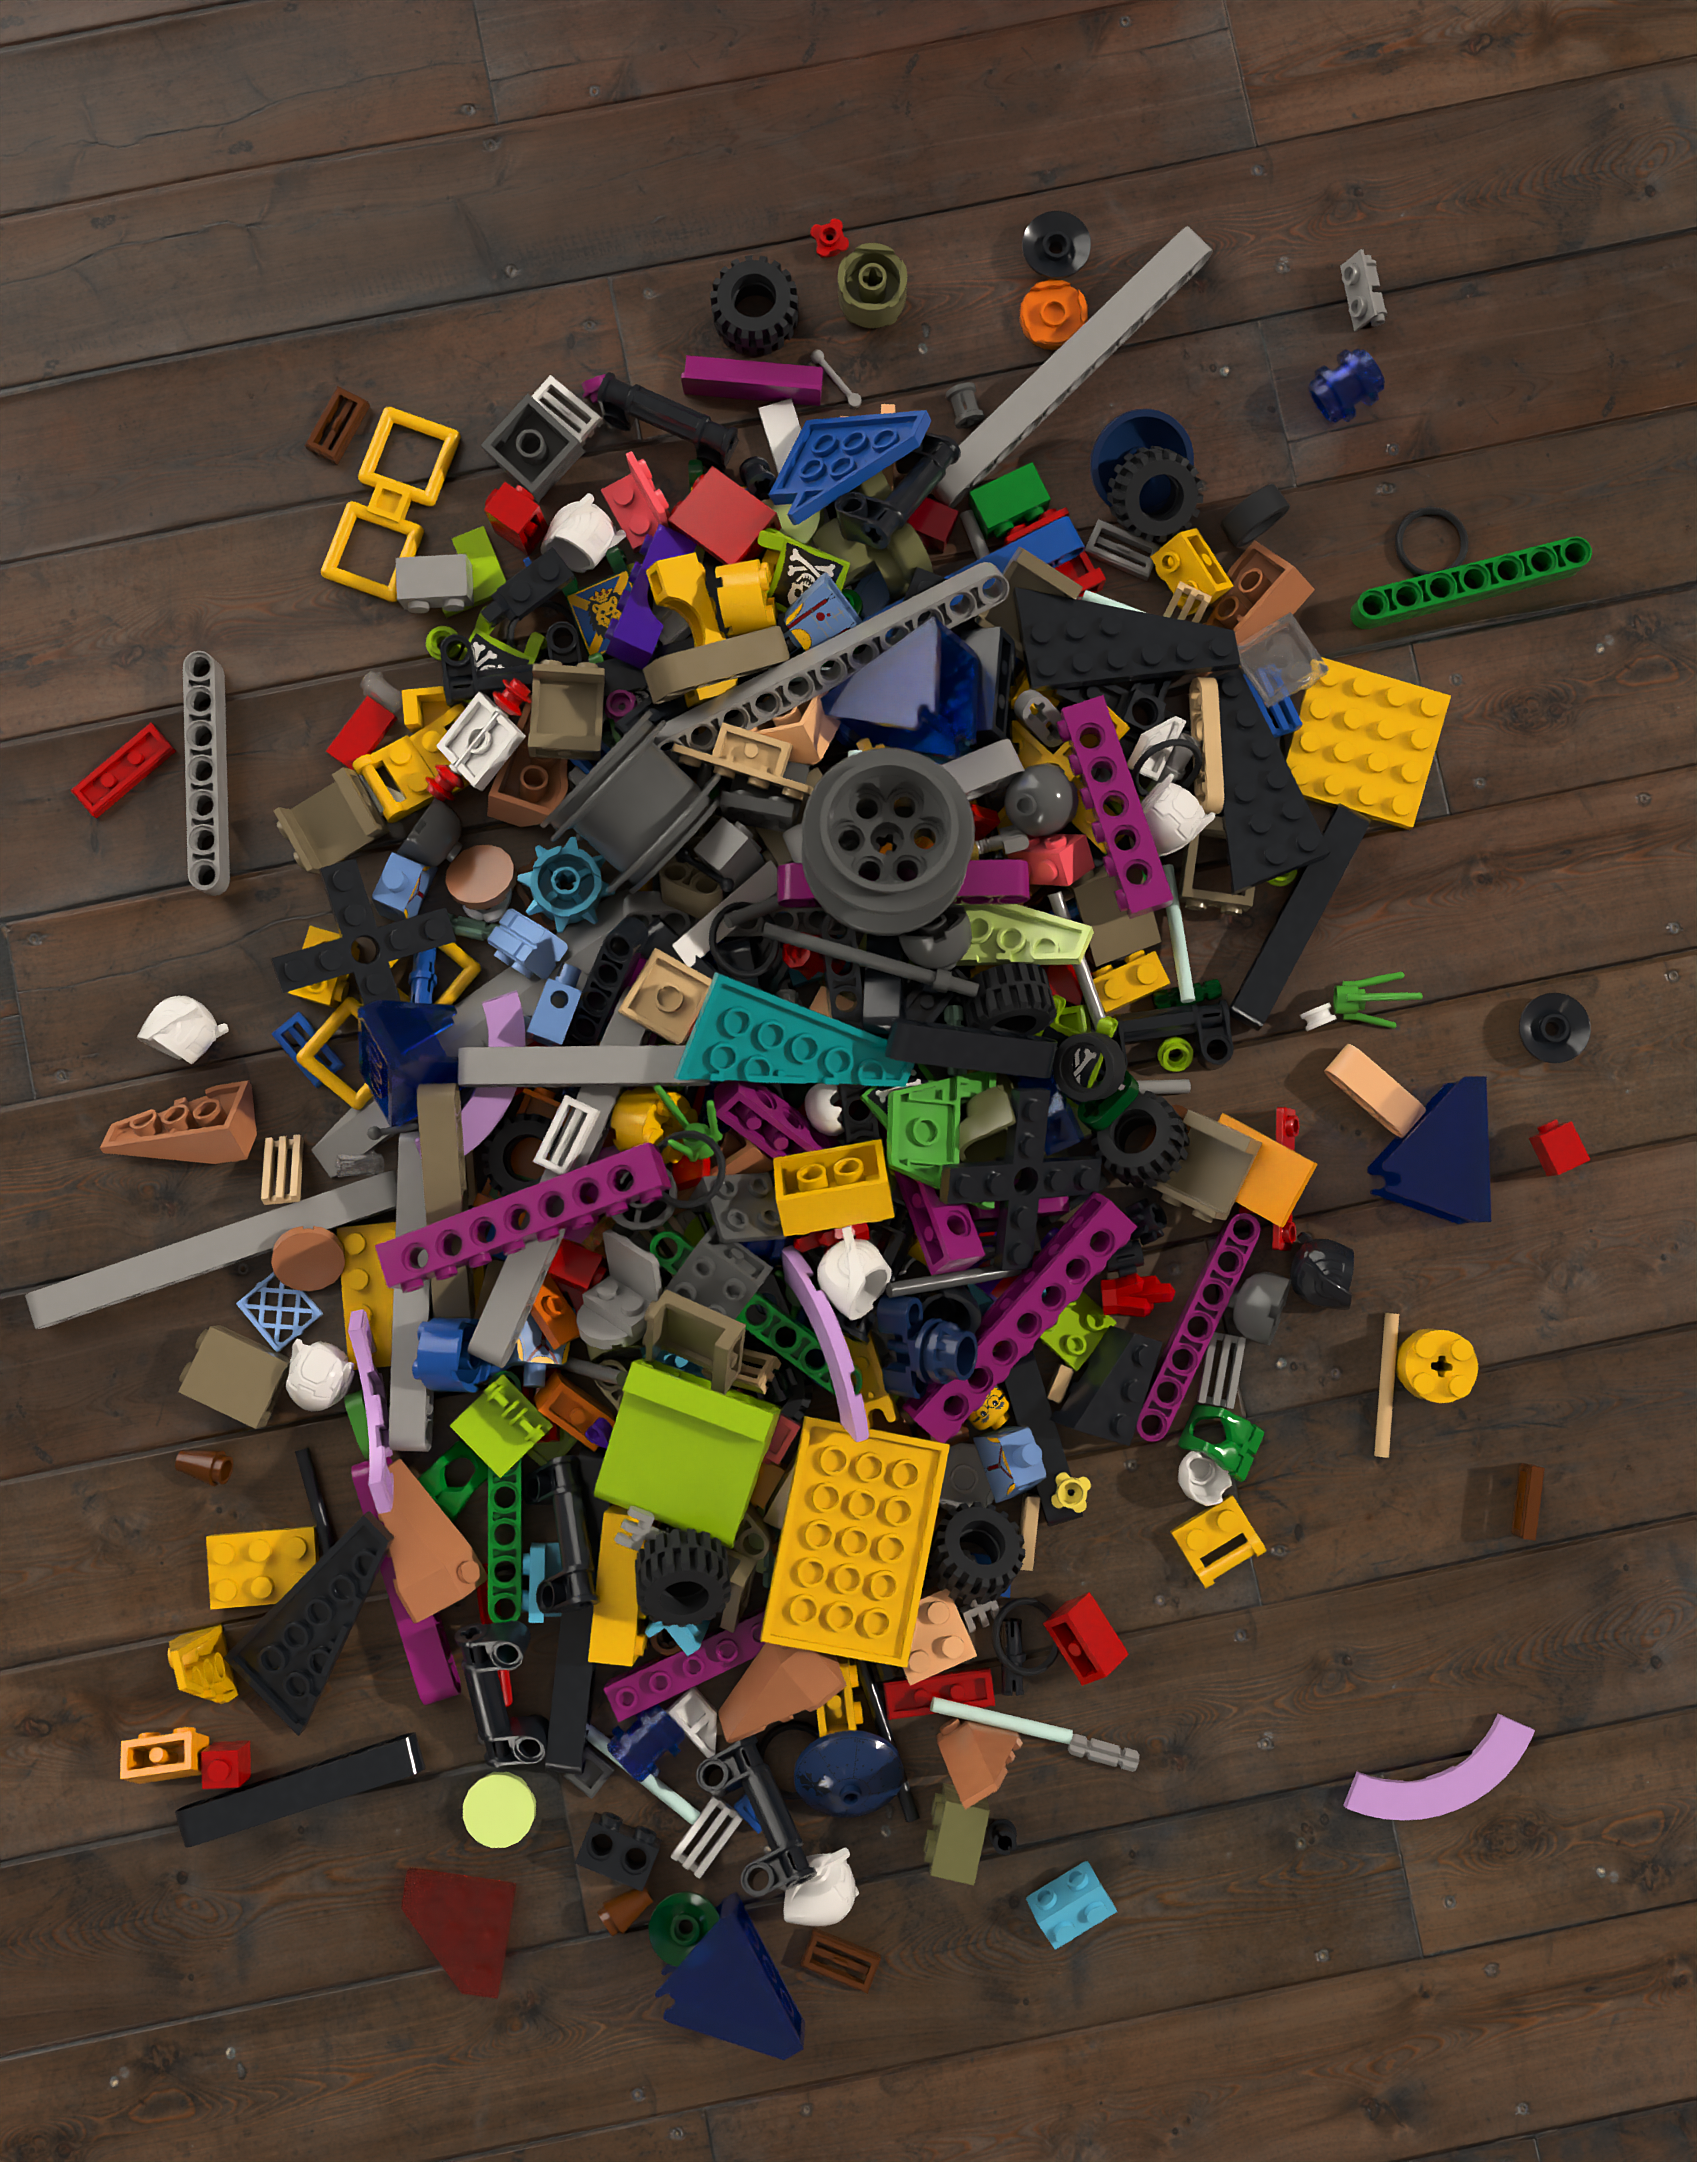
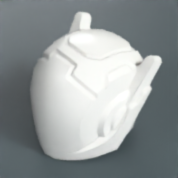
[541,493,626,573]
[1129,773,1215,857]
[137,996,229,1064]
[817,1226,891,1320]
[286,1338,355,1411]
[784,1848,859,1926]

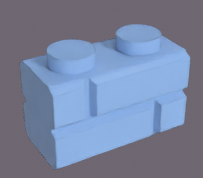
[487,909,568,979]

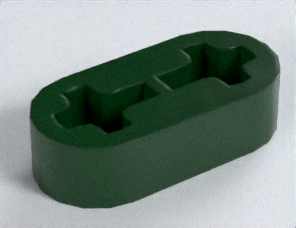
[1077,1070,1139,1131]

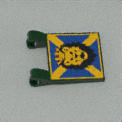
[562,546,633,657]

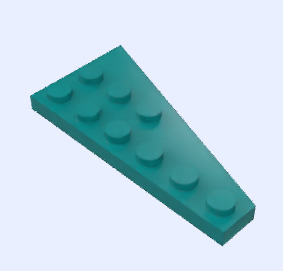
[674,972,915,1087]

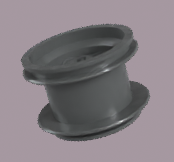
[540,710,721,894]
[801,748,975,936]

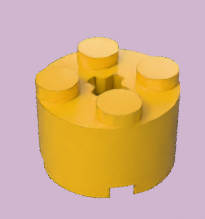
[715,559,778,638]
[611,1086,698,1164]
[1395,1329,1478,1403]

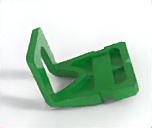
[1178,1404,1264,1482]
[417,1440,488,1523]

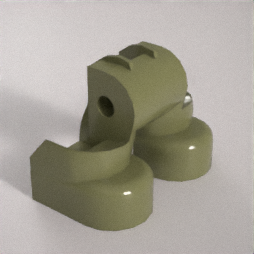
[813,471,933,599]
[959,1073,1069,1179]

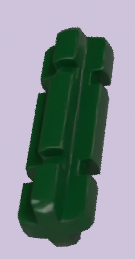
[1152,979,1222,1009]

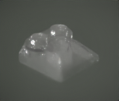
[1237,612,1329,708]

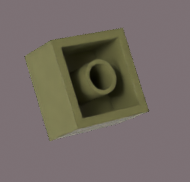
[923,1783,990,1885]

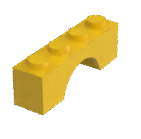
[646,552,738,708]

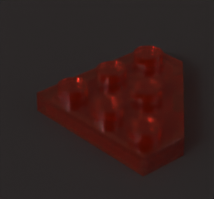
[401,1867,517,1999]

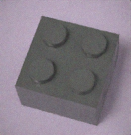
[481,394,584,503]

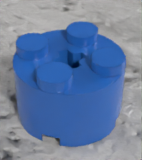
[412,1317,491,1392]

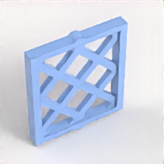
[236,1272,323,1352]

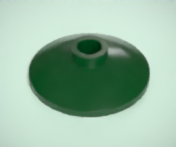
[649,1891,722,1968]

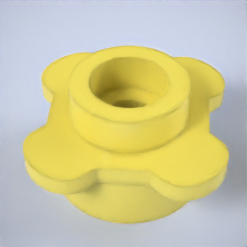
[1051,1472,1091,1513]

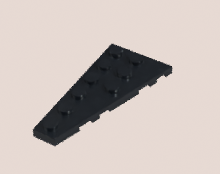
[1013,587,1241,692]
[1214,668,1331,896]
[224,1511,394,1736]

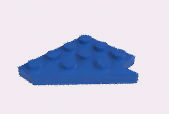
[769,410,931,525]

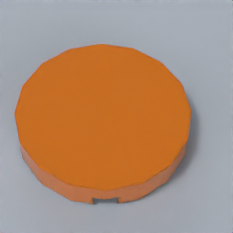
[1019,279,1088,350]

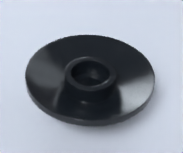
[1022,211,1091,279]
[1519,993,1591,1063]

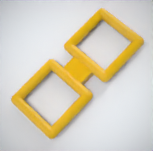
[321,407,461,602]
[296,942,481,1110]

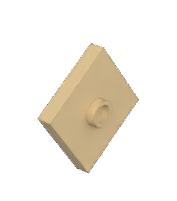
[618,948,712,1045]

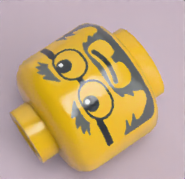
[967,1384,1011,1430]

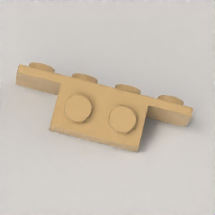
[671,722,813,801]

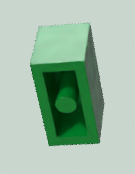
[968,462,1051,540]

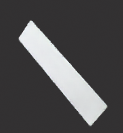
[672,860,777,967]

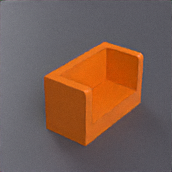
[533,1370,616,1452]

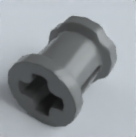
[945,382,985,429]

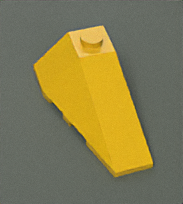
[168,1624,239,1704]

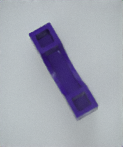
[604,524,697,670]

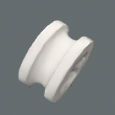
[1300,1002,1337,1031]

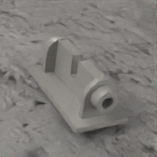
[1340,249,1387,331]

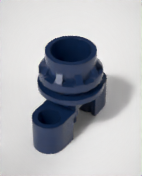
[877,1294,978,1399]

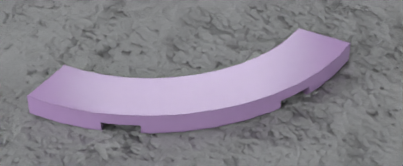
[415,990,525,1157]
[780,1245,869,1443]
[348,1309,394,1514]
[1343,1714,1535,1820]

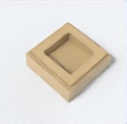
[1046,1363,1073,1403]

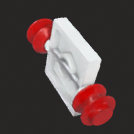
[425,678,532,802]

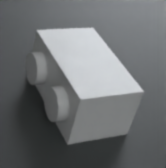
[395,554,474,613]
[694,817,766,892]

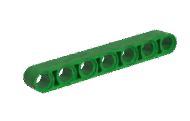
[1350,536,1592,629]
[650,1230,862,1396]
[488,1371,523,1623]

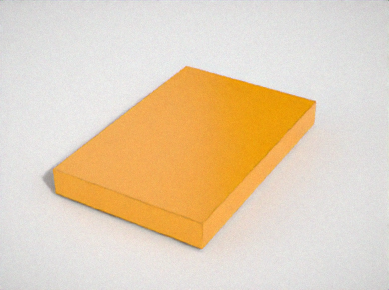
[1218,1113,1318,1227]

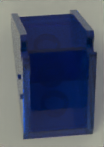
[820,616,978,759]
[358,1000,465,1127]
[1367,1076,1491,1224]
[655,1891,805,2060]

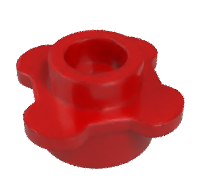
[810,219,849,258]

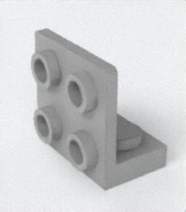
[582,1229,663,1338]

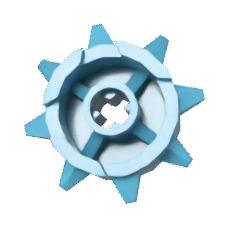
[517,837,615,933]

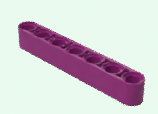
[777,860,1030,908]
[1135,1213,1261,1442]
[351,1457,461,1705]

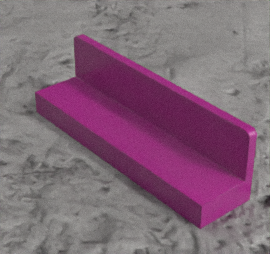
[681,355,824,406]

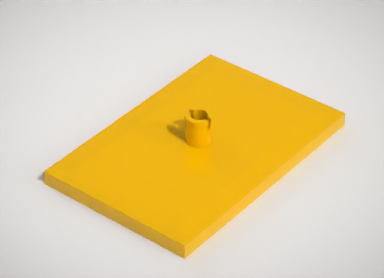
[760,1416,950,1668]

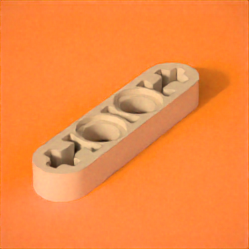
[1189,677,1224,814]

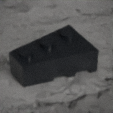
[950,627,1020,754]
[1049,1325,1163,1446]

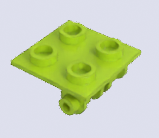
[1023,1291,1117,1372]
[450,1374,553,1478]

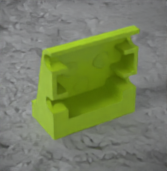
[594,1357,783,1549]

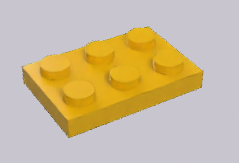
[206,1526,319,1609]

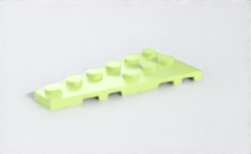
[858,904,1094,967]

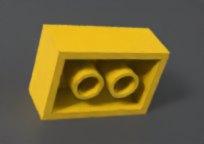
[773,1139,895,1237]

